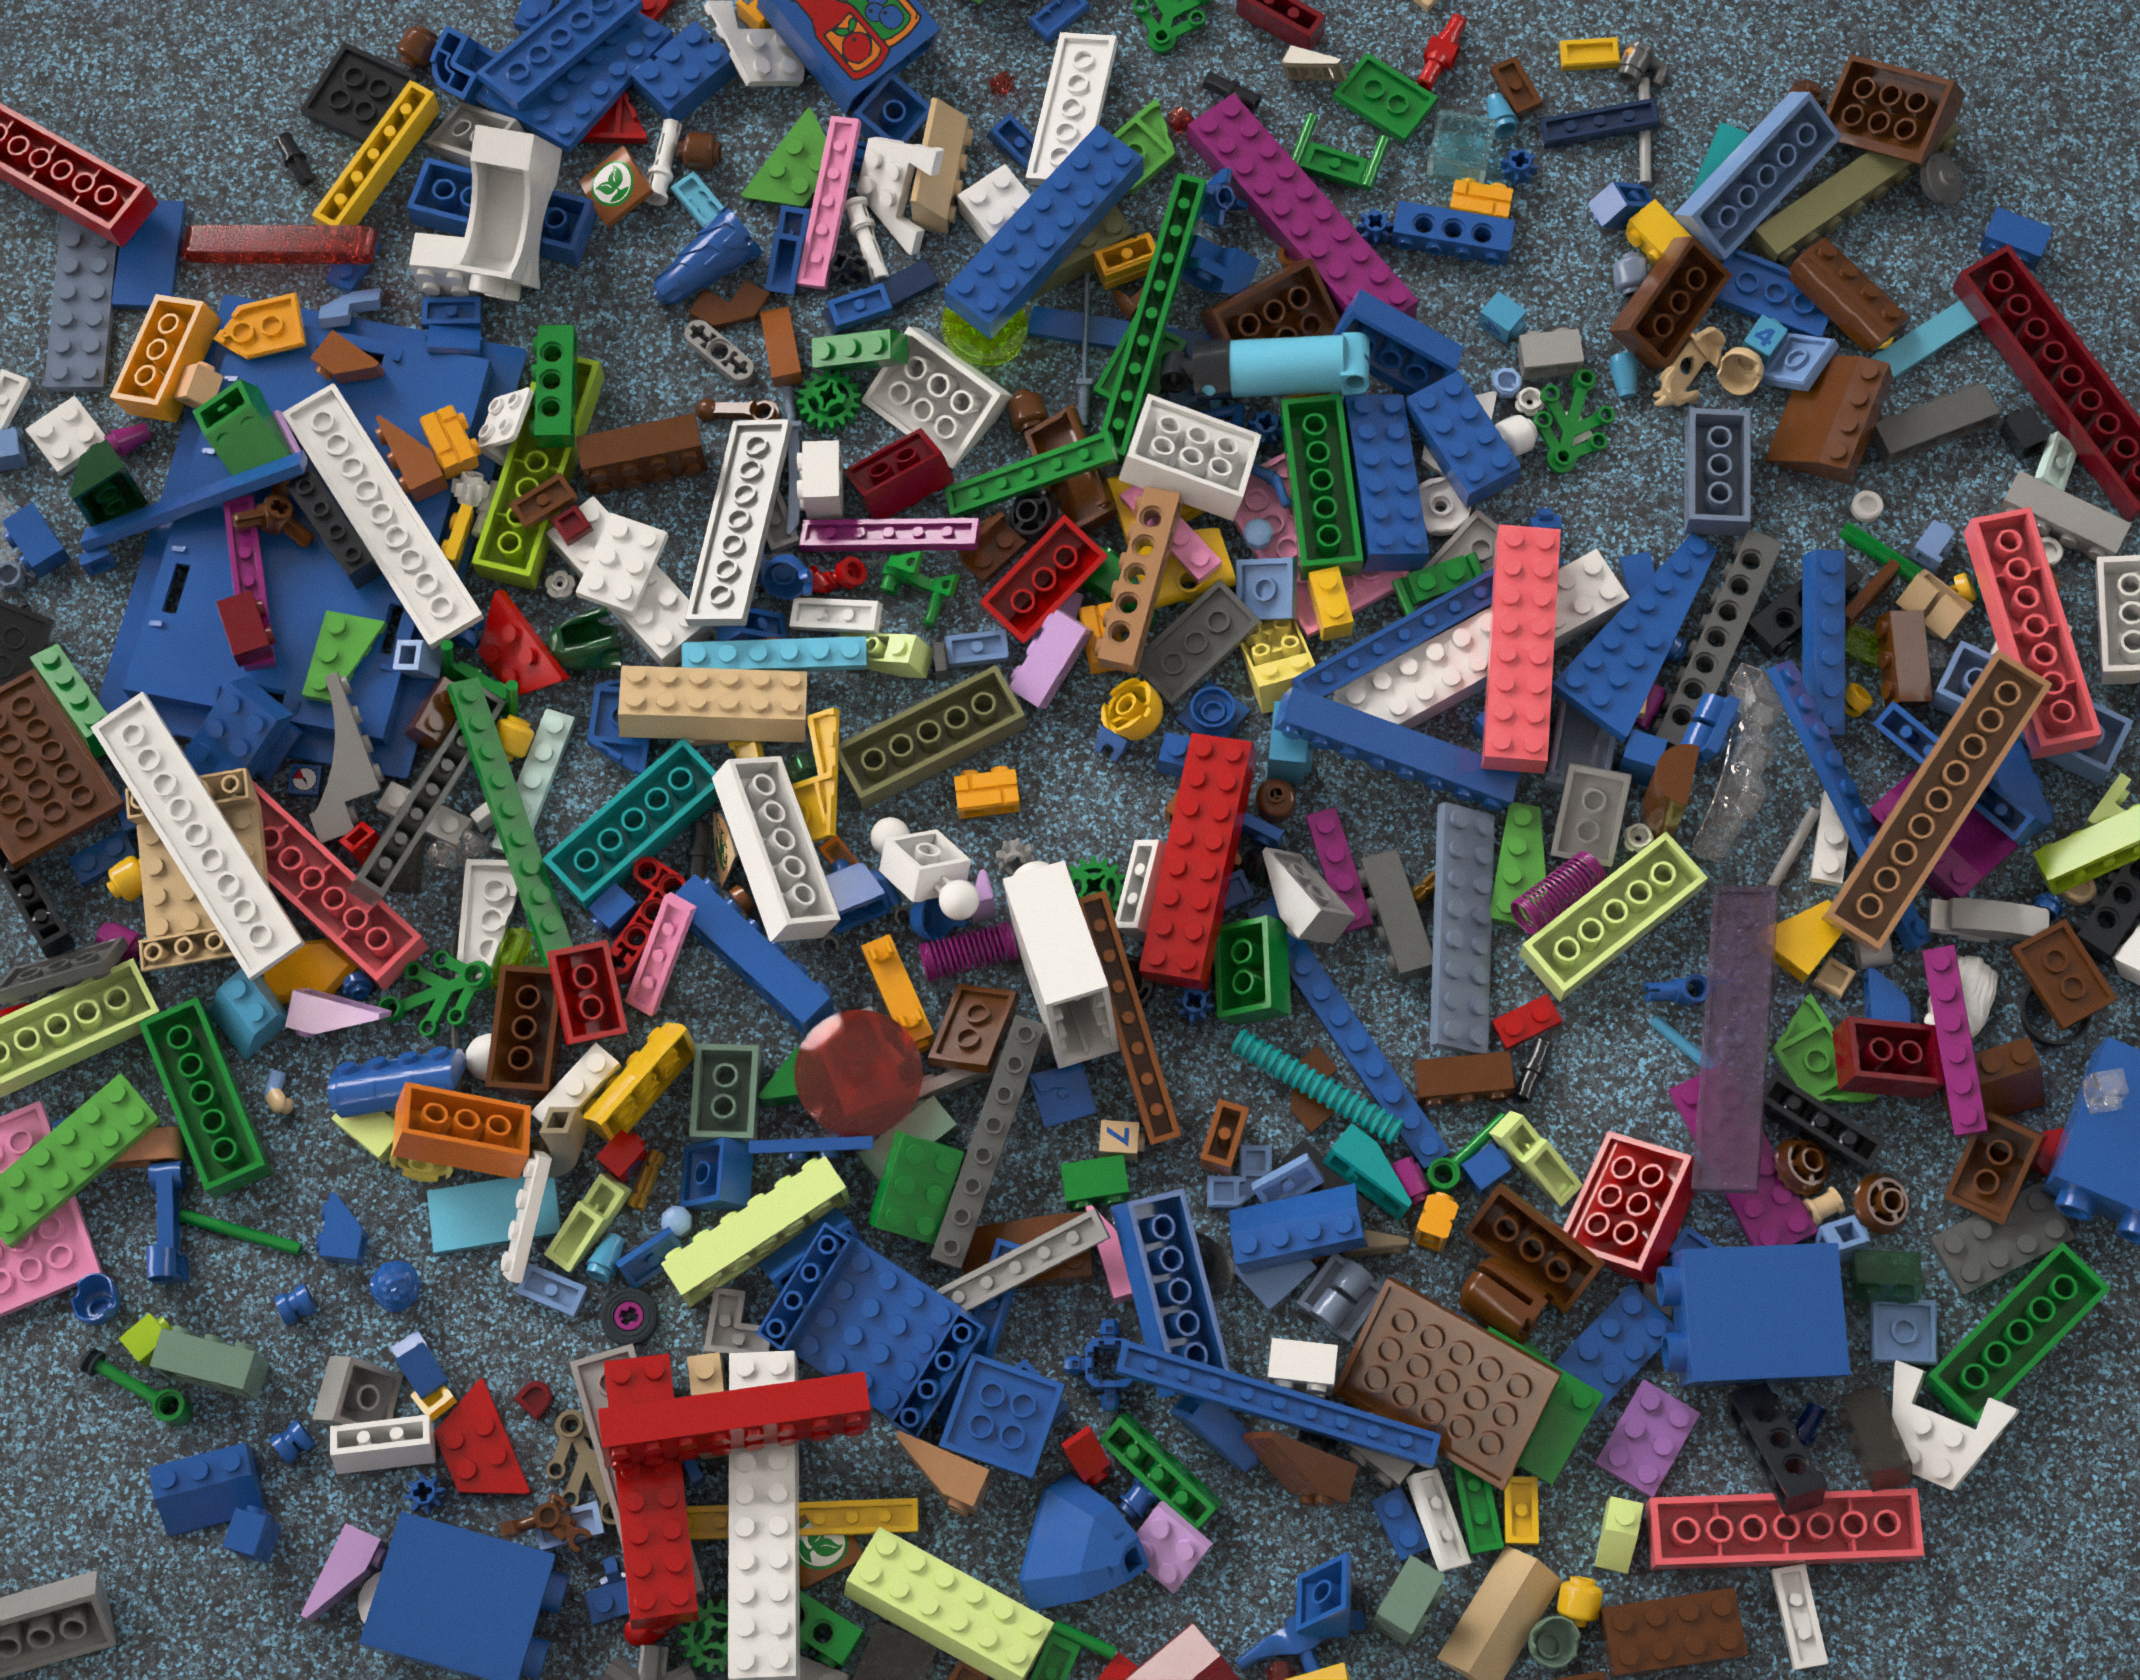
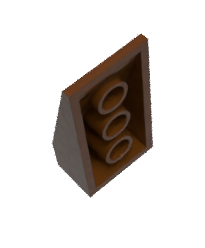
[962,1212,1093,1289]

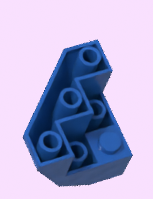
[1018,1473,1150,1611]

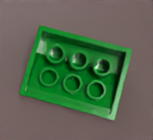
[1487,1326,1604,1486]

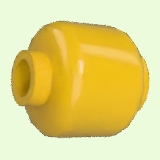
[495,714,535,762]
[106,856,143,902]
[1557,1576,1603,1627]

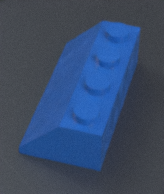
[1332,289,1464,396]
[1229,1183,1368,1273]

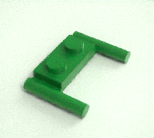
[1291,113,1390,191]
[1391,552,1491,616]
[441,640,519,717]
[1030,1620,1117,1680]

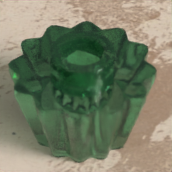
[787,751,818,784]

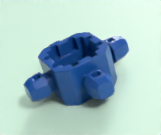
[1064,1319,1135,1412]

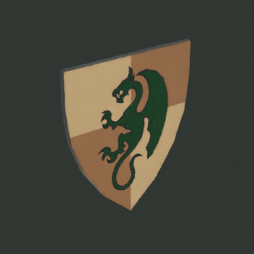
[713,811,740,889]

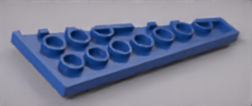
[1552,532,1718,743]

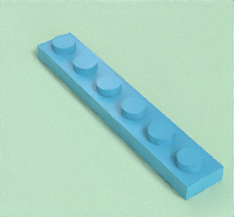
[682,636,867,671]

